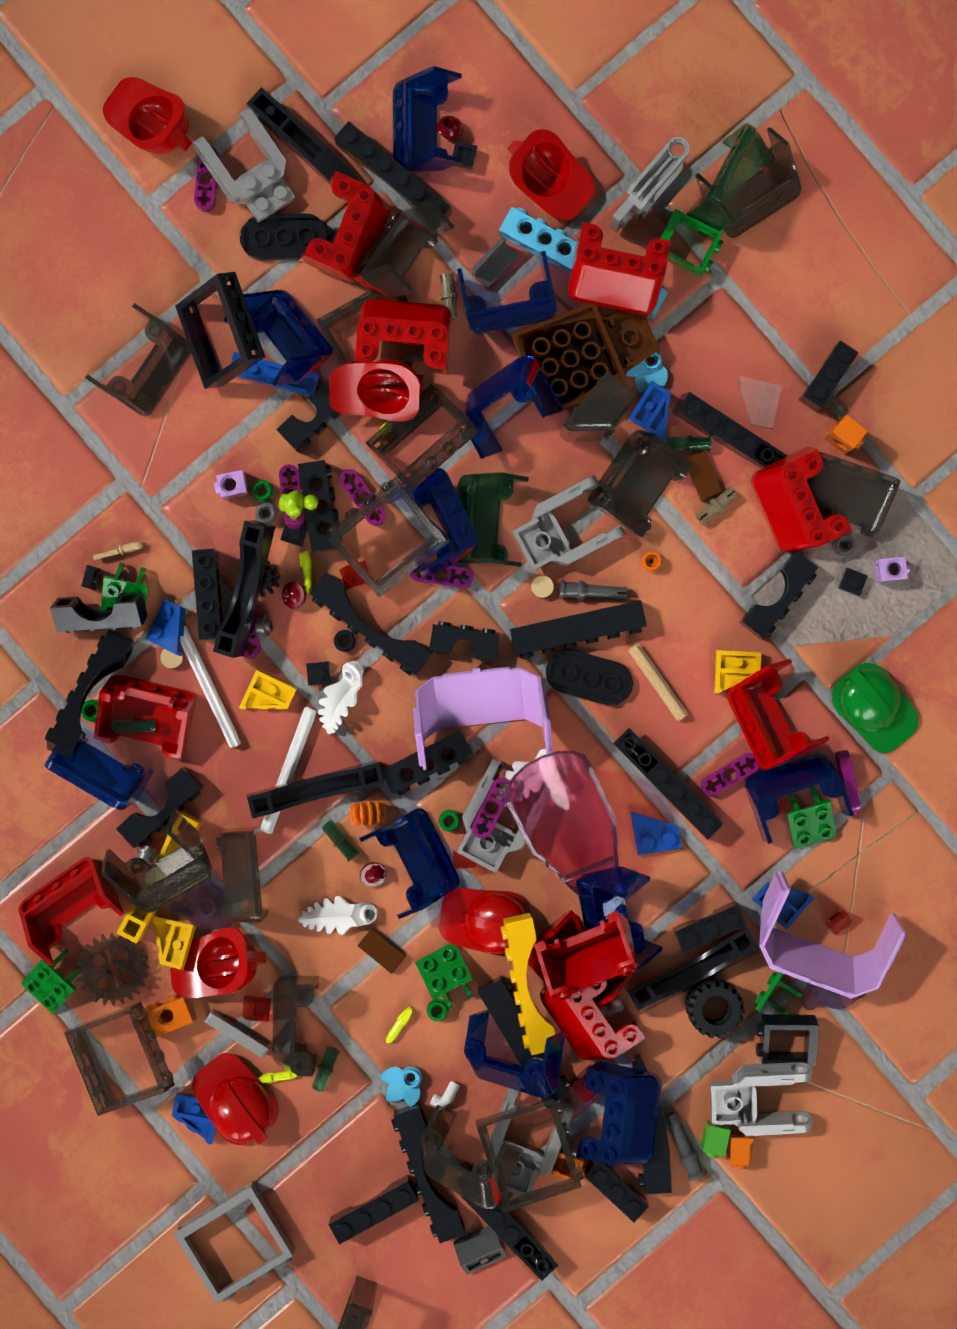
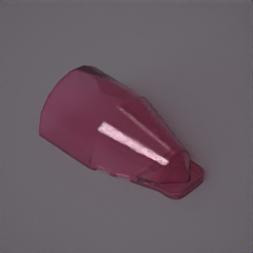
[505,751,624,908]

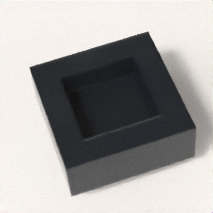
[451,141,477,170]
[280,520,308,547]
[81,565,102,590]
[838,568,868,597]
[306,661,331,686]

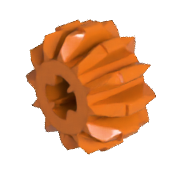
[349,801,387,826]

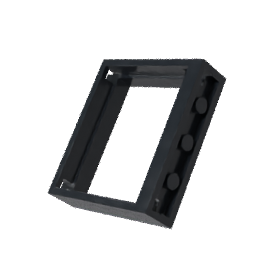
[175,272,266,389]

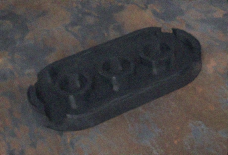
[240,213,329,261]
[546,649,633,705]

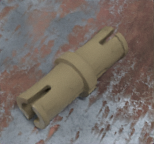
[440,273,458,320]
[695,487,738,526]

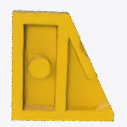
[714,650,762,693]
[239,669,298,709]
[153,916,196,970]

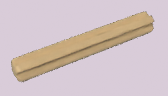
[628,644,688,721]

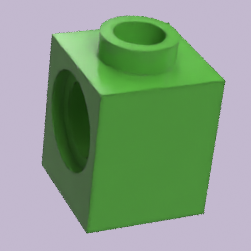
[700,1120,731,1158]

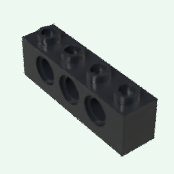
[298,460,343,554]
[192,549,224,641]
[381,730,473,796]

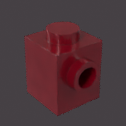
[570,1064,606,1103]

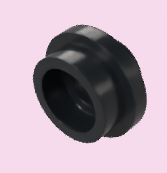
[334,630,356,652]

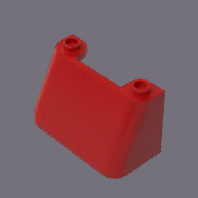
[93,675,196,759]
[534,911,638,1001]

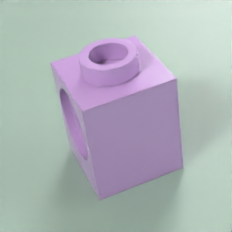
[214,470,250,500]
[874,556,910,583]

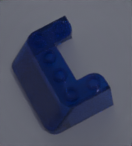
[577,1061,662,1165]

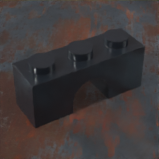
[799,340,859,412]
[276,384,342,452]
[429,621,499,662]
[673,902,746,952]
[584,1154,649,1223]

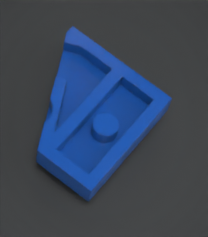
[628,381,671,442]
[630,812,682,855]
[752,882,815,929]

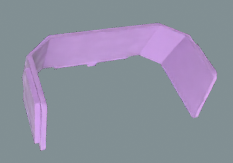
[413,667,553,770]
[759,871,906,998]

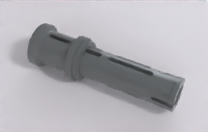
[559,579,627,601]
[664,1111,707,1181]

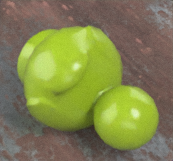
[279,490,319,519]

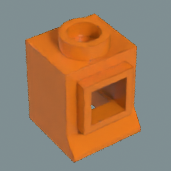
[727,1132,754,1169]
[551,1148,586,1183]

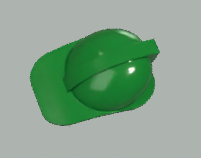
[832,663,918,753]

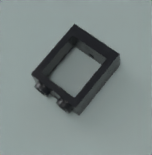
[756,1014,819,1066]

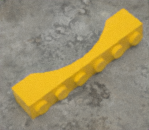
[117,811,203,944]
[500,913,558,1055]

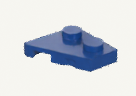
[146,599,186,656]
[172,1092,216,1145]

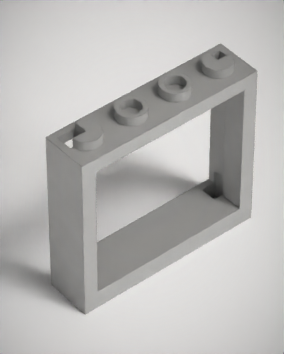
[174,1181,295,1303]

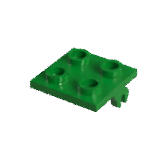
[101,562,149,625]
[787,785,837,849]
[415,943,473,1008]
[21,949,85,1014]
[755,972,803,1015]

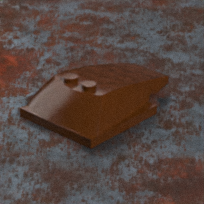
[511,304,659,418]

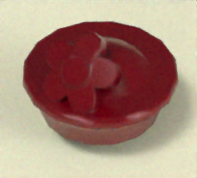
[436,116,463,140]
[282,581,307,609]
[360,862,387,887]

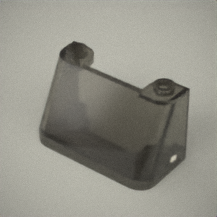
[588,430,692,538]
[807,452,901,537]
[272,975,319,1076]

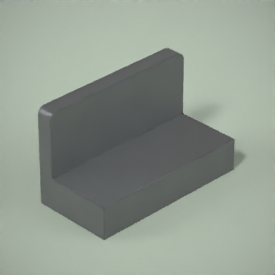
[472,237,518,290]
[453,1226,508,1275]

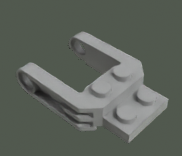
[192,108,295,223]
[609,137,690,233]
[512,475,626,571]
[456,758,552,873]
[710,1062,813,1136]
[486,1081,575,1199]

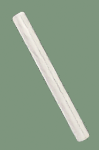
[180,626,241,748]
[260,707,317,834]

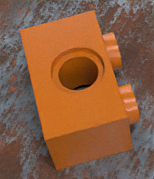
[824,414,868,455]
[141,994,196,1039]

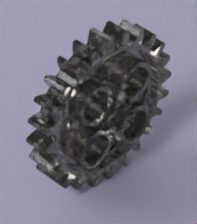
[76,932,150,1006]

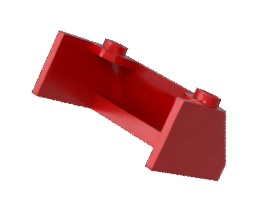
[727,659,830,769]
[18,857,124,966]

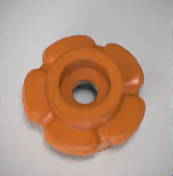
[640,551,662,572]

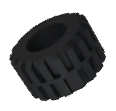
[686,978,745,1039]

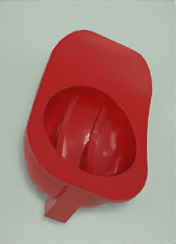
[103,77,192,154]
[507,129,595,220]
[329,359,424,422]
[439,888,530,956]
[170,927,266,999]
[192,1053,279,1145]

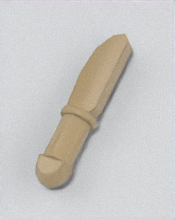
[93,541,143,560]

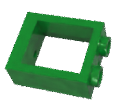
[660,209,723,278]

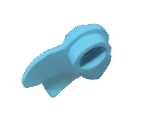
[625,351,668,393]
[380,1066,422,1107]

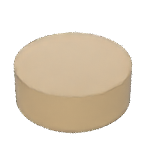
[531,575,554,598]
[160,649,184,668]

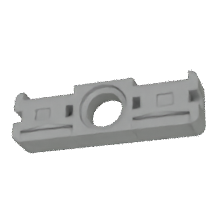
[205,1009,271,1058]

